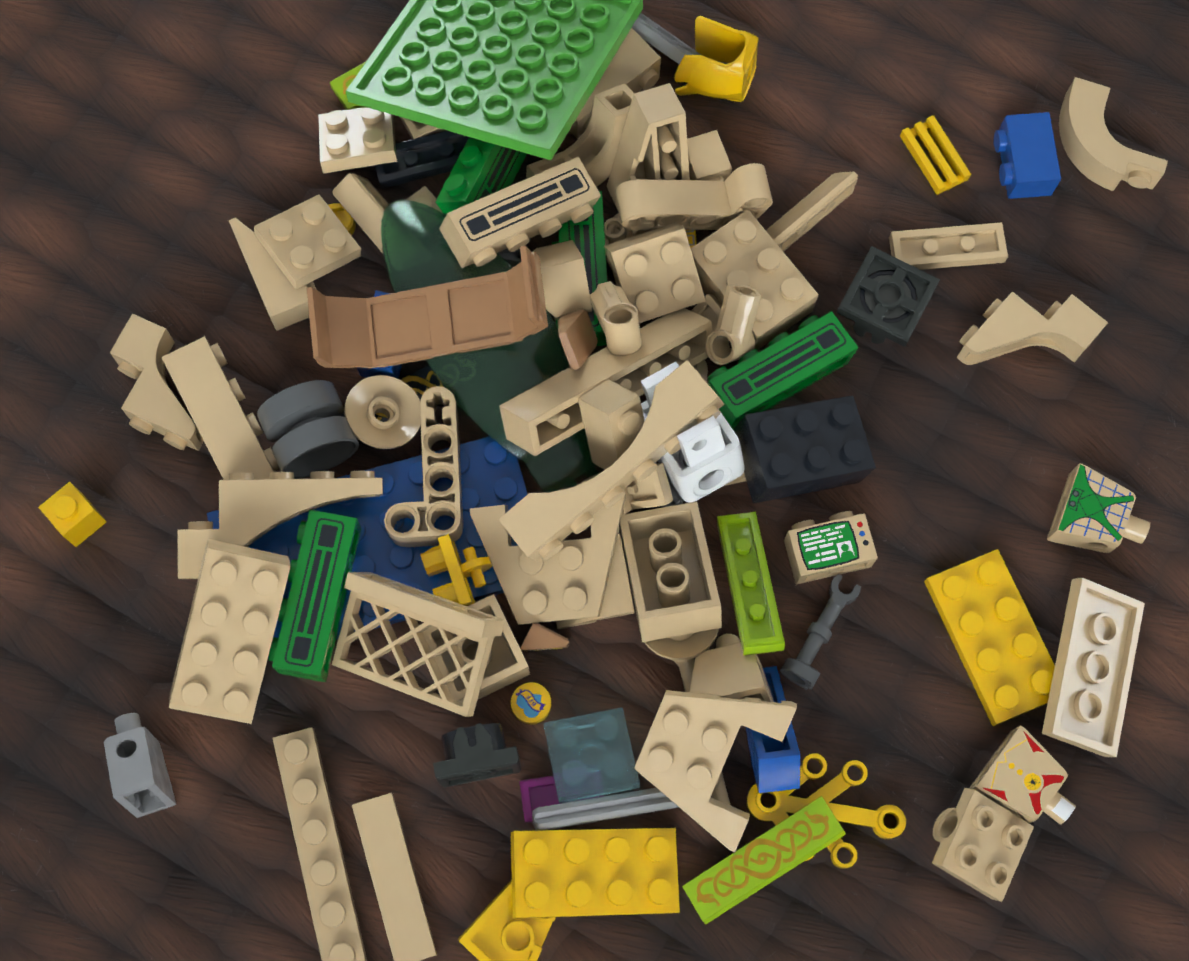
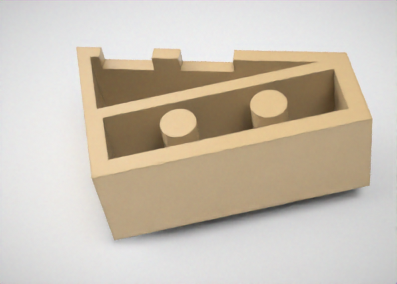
[607,83,690,212]

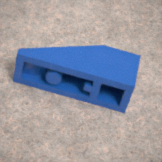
[746,666,800,793]

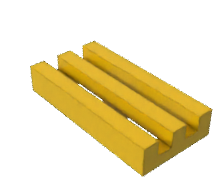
[900,115,971,195]

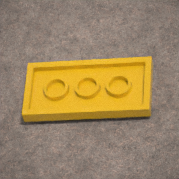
[924,549,1055,726]
[511,828,680,918]

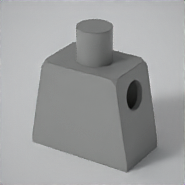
[104,713,177,818]

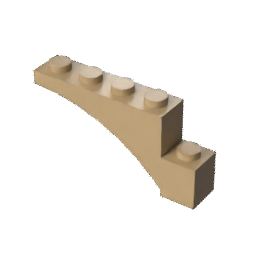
[178,471,383,579]

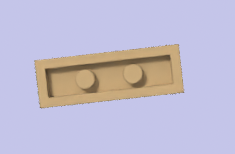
[889,222,1008,270]

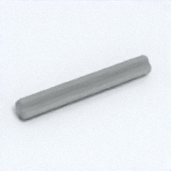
[532,788,678,831]

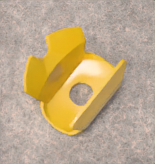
[674,16,758,102]

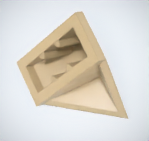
[534,240,592,320]

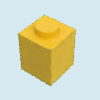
[38,482,107,547]

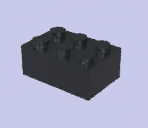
[733,395,876,504]

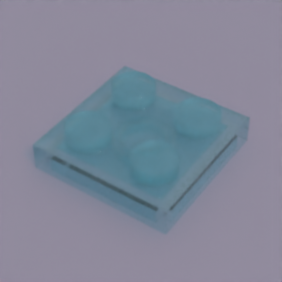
[543,707,640,804]

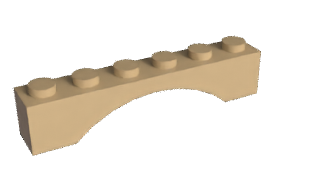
[498,360,724,561]

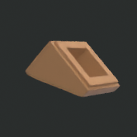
[520,623,570,651]

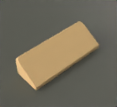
[766,171,858,252]
[332,173,433,272]

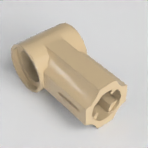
[590,281,642,356]
[705,284,761,365]

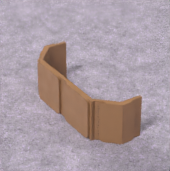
[307,245,548,369]

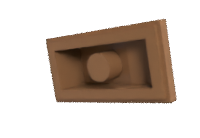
[558,309,598,370]

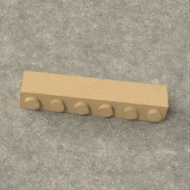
[499,308,713,456]

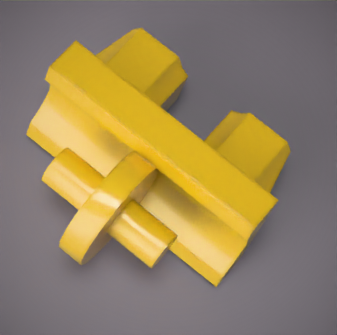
[420,534,492,606]

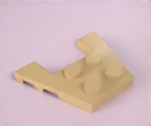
[470,494,626,625]
[634,690,797,852]

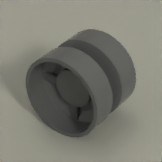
[257,380,359,479]

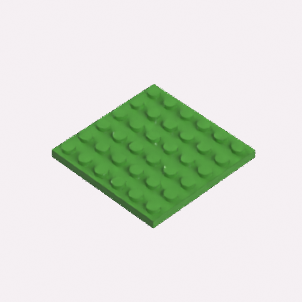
[346,0,643,160]

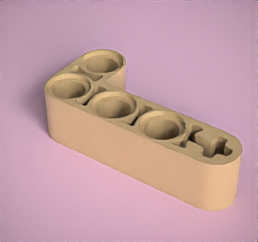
[615,163,773,230]
[384,386,463,547]

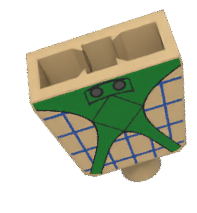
[1047,463,1150,553]

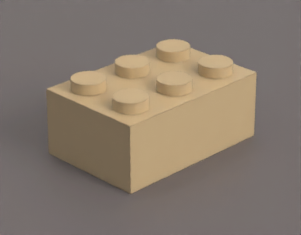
[691,210,819,350]
[619,501,722,642]

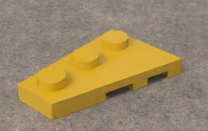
[458,879,556,961]

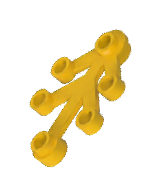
[747,753,906,869]

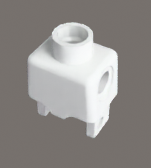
[641,362,745,503]

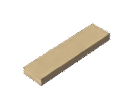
[352,793,437,961]

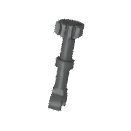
[780,574,861,690]

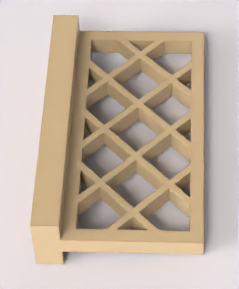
[332,572,505,717]

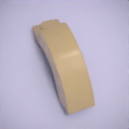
[1059,77,1168,191]
[526,83,634,187]

